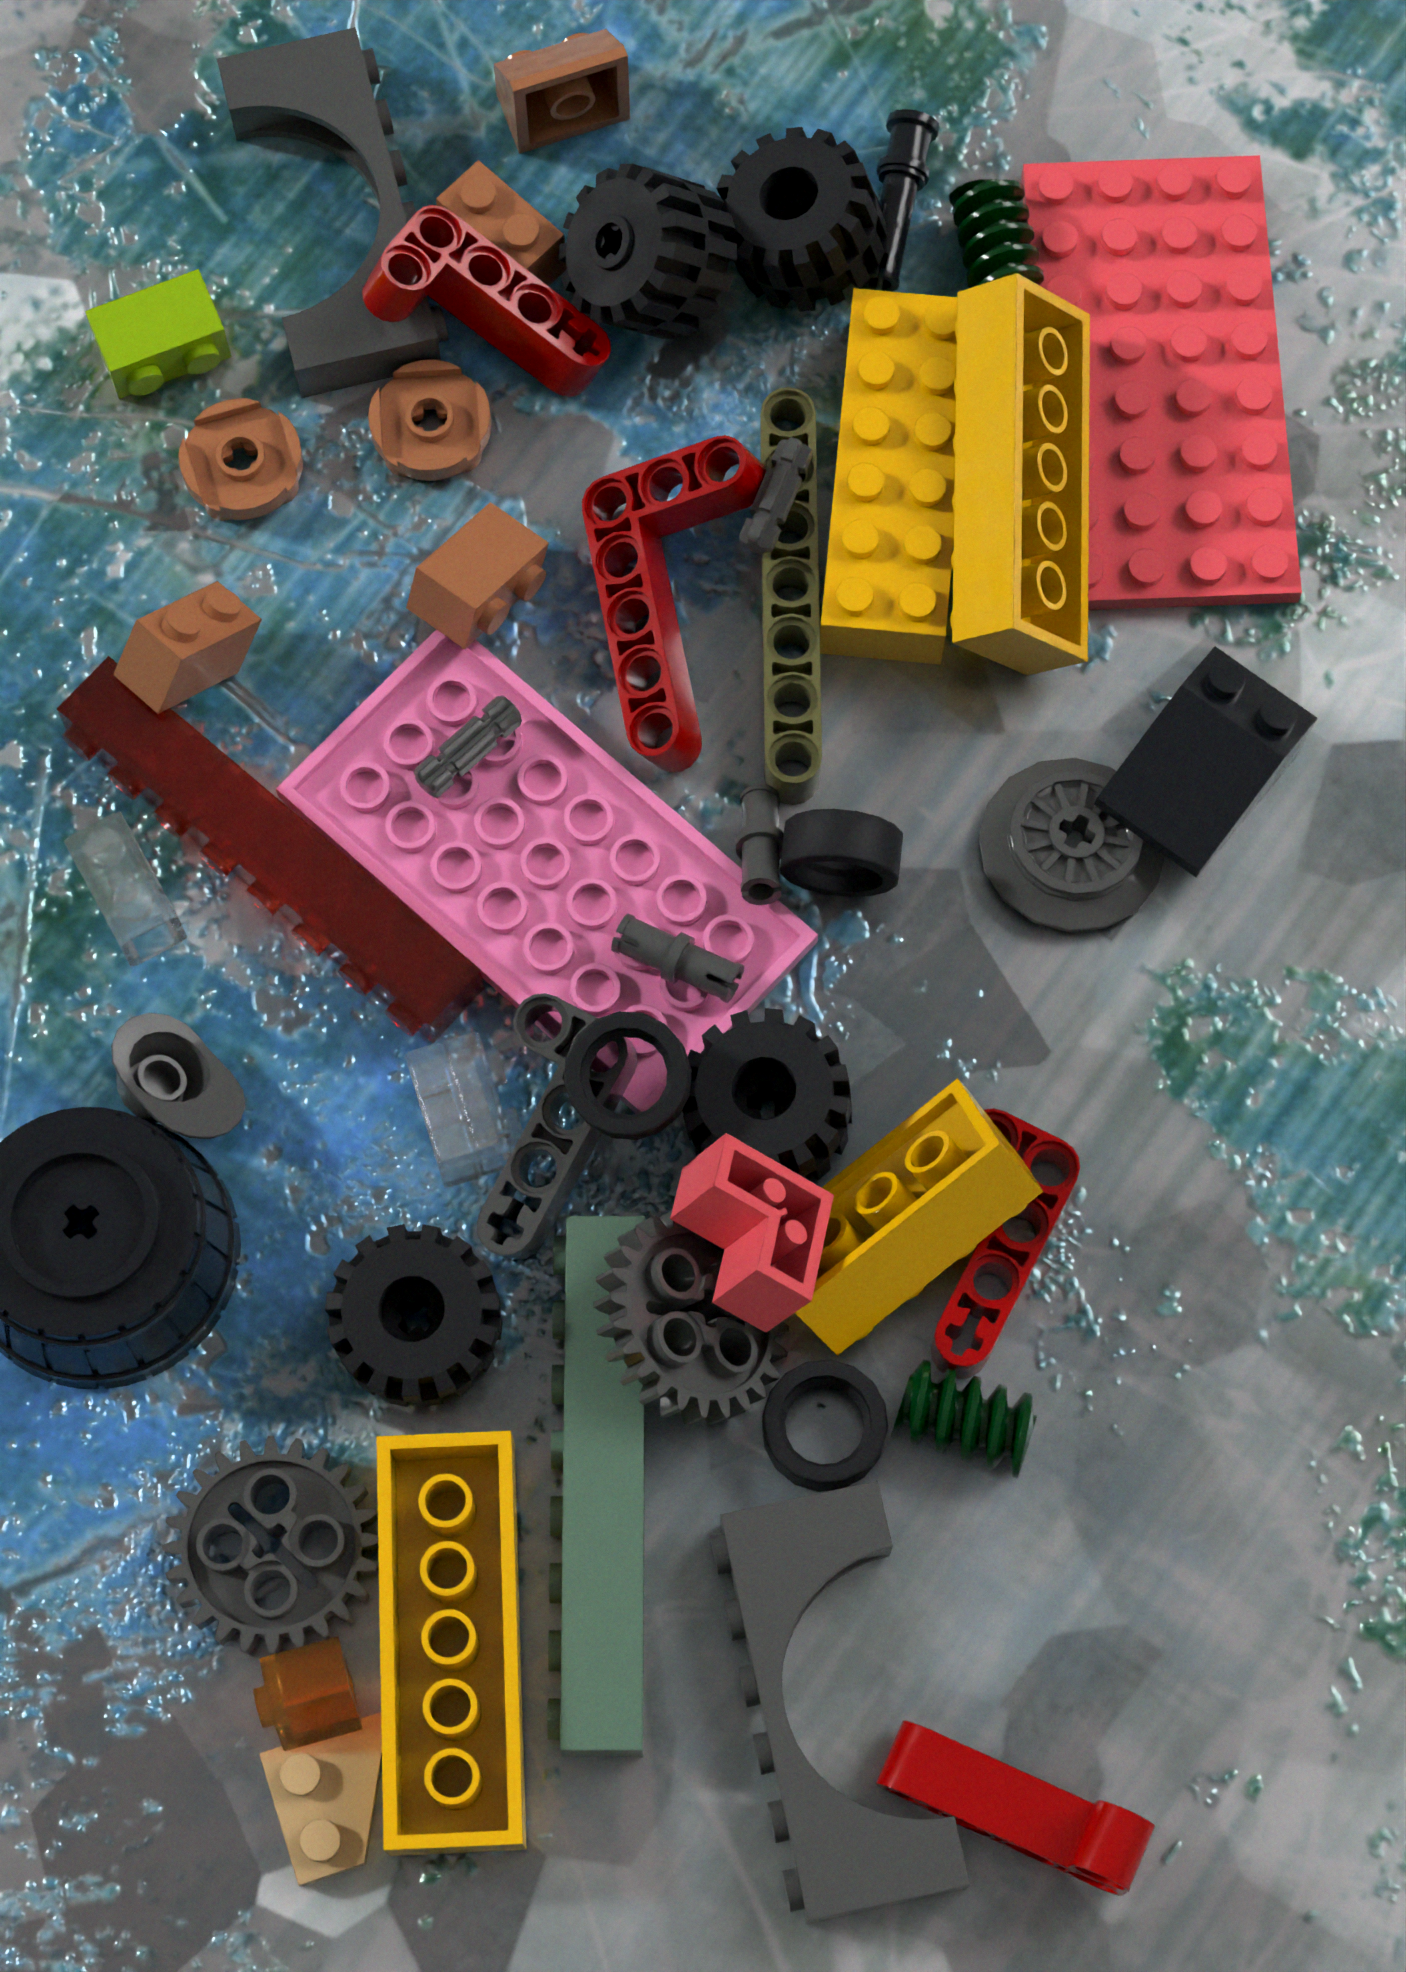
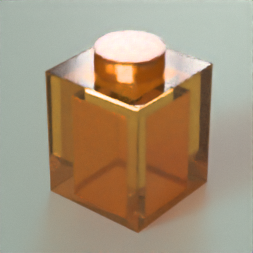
[253,1636,363,1751]

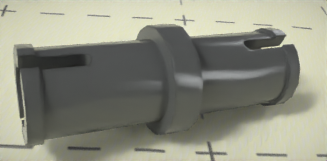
[736,784,784,905]
[611,914,744,1003]

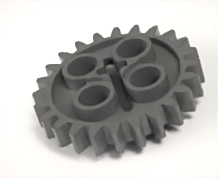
[593,1211,789,1425]
[162,1436,379,1657]

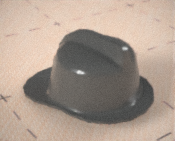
[111,1013,246,1139]

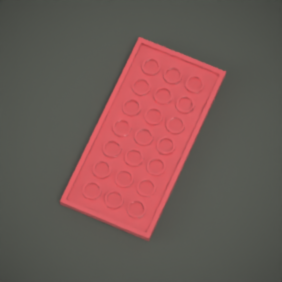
[1021,155,1302,610]

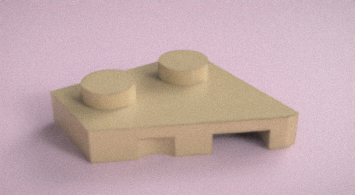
[259,1712,382,1887]

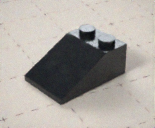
[1094,646,1318,878]

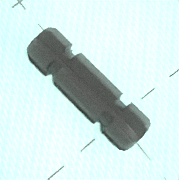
[739,437,813,555]
[414,695,522,798]

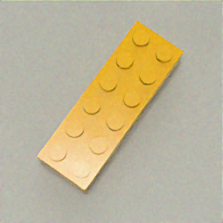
[950,273,1090,676]
[820,288,957,665]
[376,1431,527,1856]

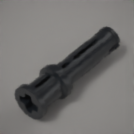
[864,109,940,292]

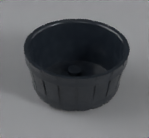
[0,1107,241,1389]

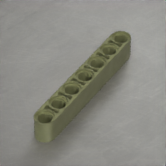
[760,387,822,805]

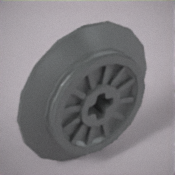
[979,758,1165,932]

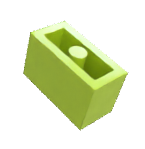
[85,269,232,399]

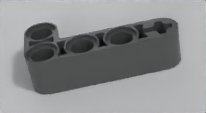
[476,993,638,1260]

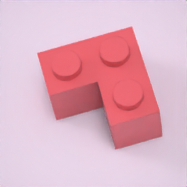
[670,1133,834,1333]

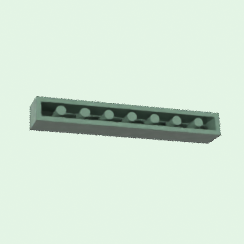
[547,1216,645,1757]

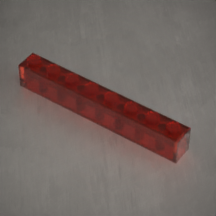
[57,656,484,1043]

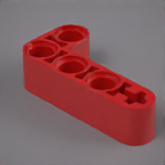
[362,205,611,397]
[931,1108,1080,1379]
[876,1721,1155,1896]

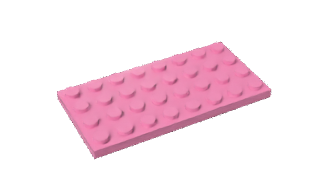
[276,629,818,1114]

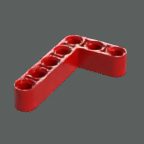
[582,435,766,773]

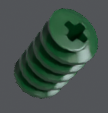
[949,179,1044,288]
[891,1359,1037,1478]

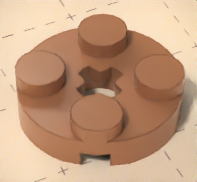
[368,360,491,481]
[179,398,303,521]

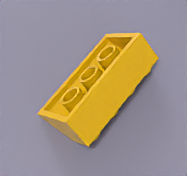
[795,1078,1043,1356]

